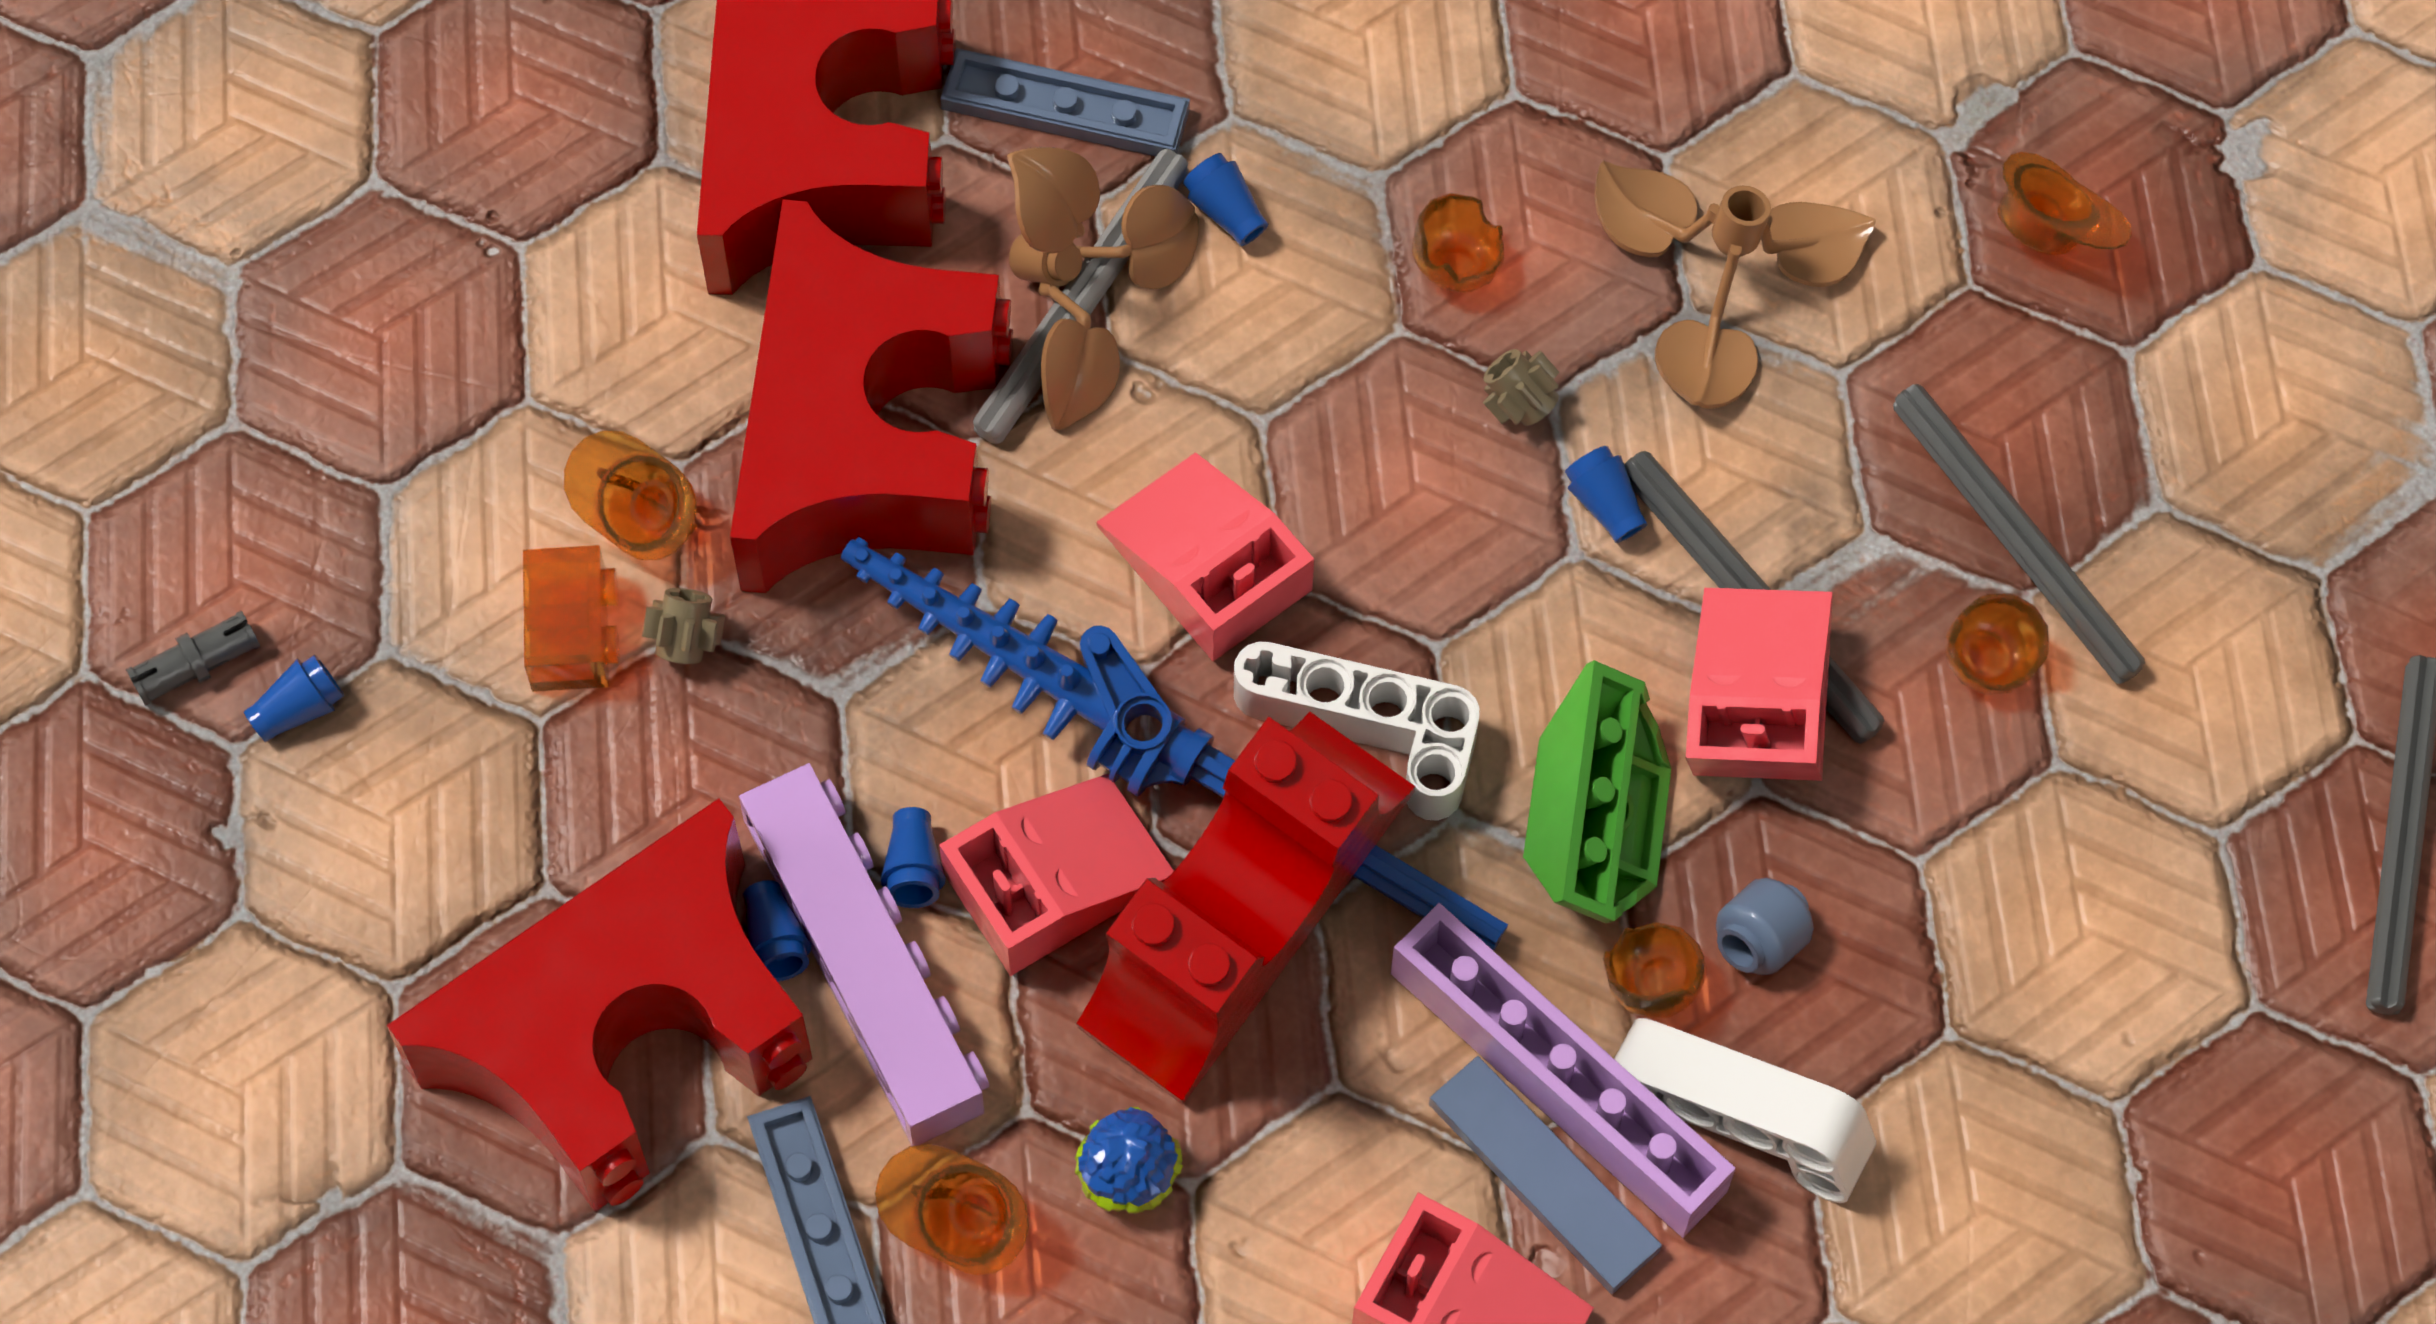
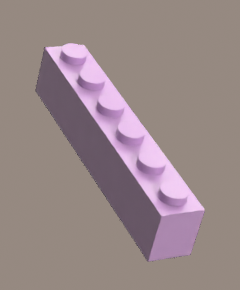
[739,763,989,1148]
[1391,903,1736,1238]

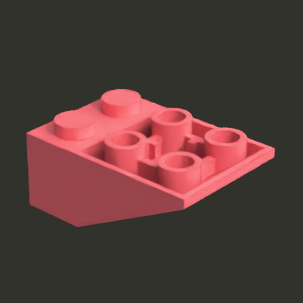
[1096,452,1314,662]
[1686,588,1833,781]
[939,774,1174,976]
[1352,1192,1594,1324]

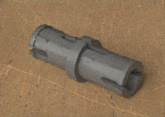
[126,610,261,706]

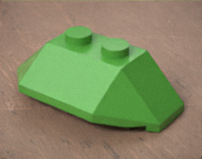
[1523,660,1672,924]

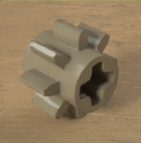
[1483,349,1559,426]
[642,588,725,664]

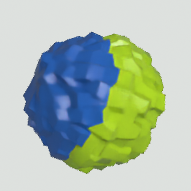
[1075,1107,1183,1214]

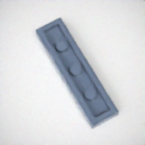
[941,48,1190,156]
[1429,1056,1662,1295]
[747,1096,886,1324]

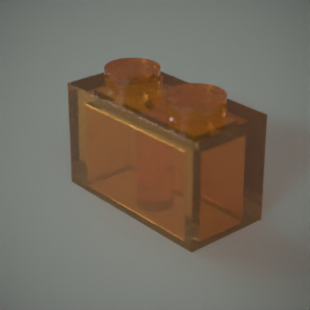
[523,545,620,692]

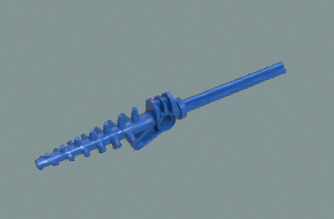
[841,537,1508,950]

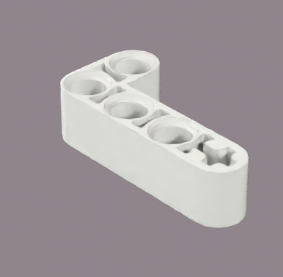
[1233,641,1480,820]
[1614,1018,1876,1203]

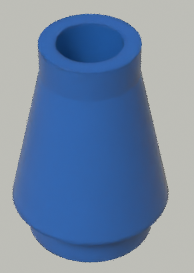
[1183,153,1269,246]
[1565,446,1648,543]
[244,654,344,742]
[881,807,946,908]
[743,880,812,982]

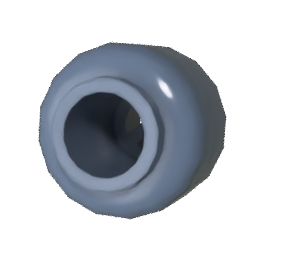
[1716,878,1814,975]

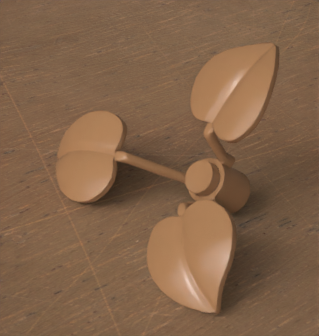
[1007,147,1199,430]
[1595,161,1876,409]

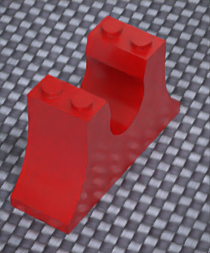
[697,0,956,295]
[730,199,1013,593]
[1076,712,1416,1104]
[386,798,813,1212]

